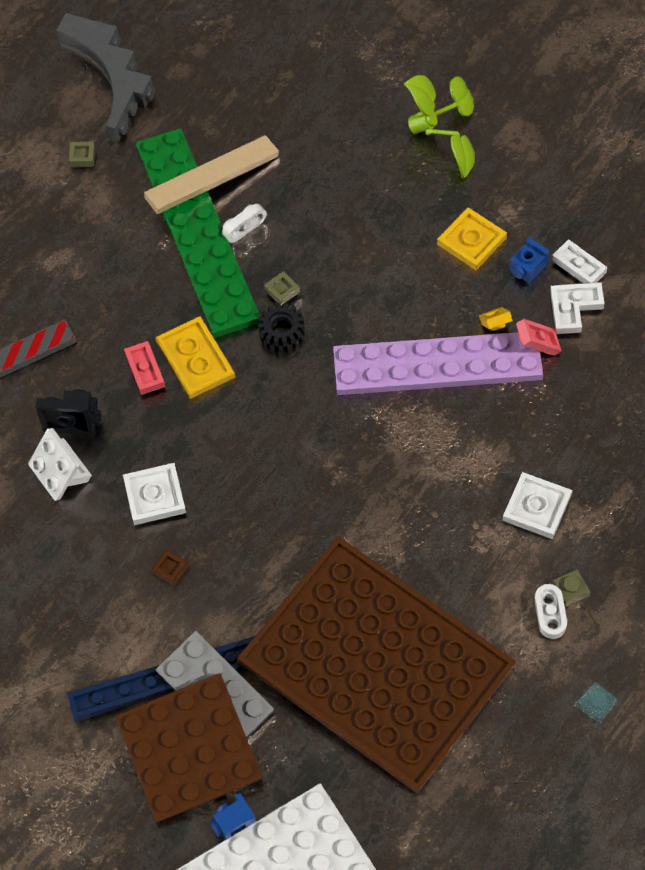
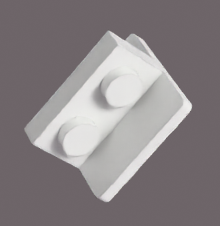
[28,428,92,501]

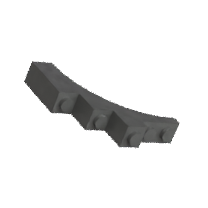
[57,13,155,143]

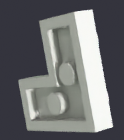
[550,282,604,334]

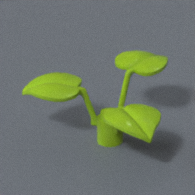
[404,75,475,179]

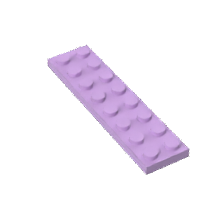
[333,332,543,395]

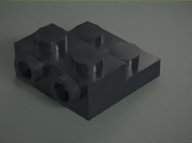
[35,389,101,435]

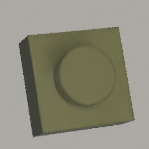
[69,141,95,167]
[264,271,300,306]
[553,569,590,607]

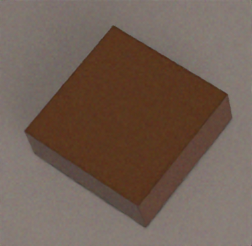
[151,549,189,587]

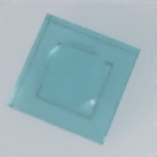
[577,682,618,723]

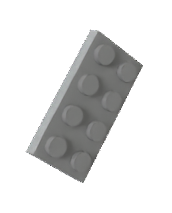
[156,631,274,737]

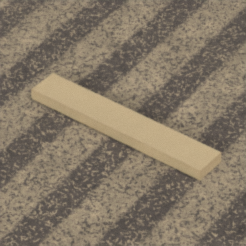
[144,135,279,214]

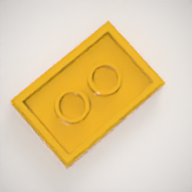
[155,316,235,399]

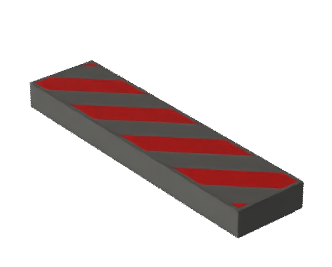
[0,319,77,378]

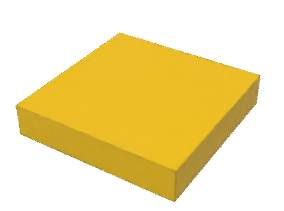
[437,207,507,270]

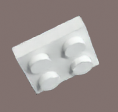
[123,463,186,525]
[503,472,572,539]

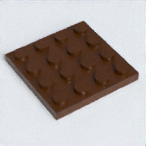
[115,673,263,823]

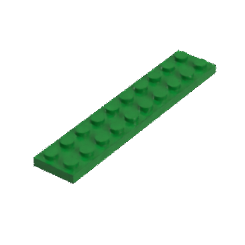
[136,128,260,338]

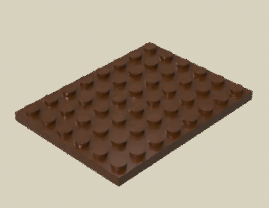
[237,536,517,794]

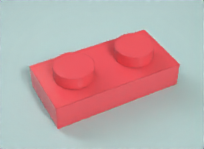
[516,319,562,356]
[124,341,165,395]

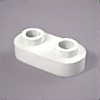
[222,204,267,243]
[534,584,567,639]

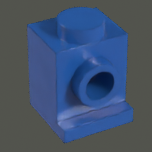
[509,237,549,283]
[209,793,256,840]

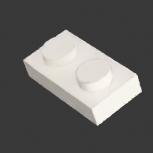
[552,239,607,284]

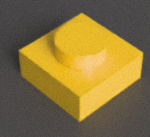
[479,307,513,330]

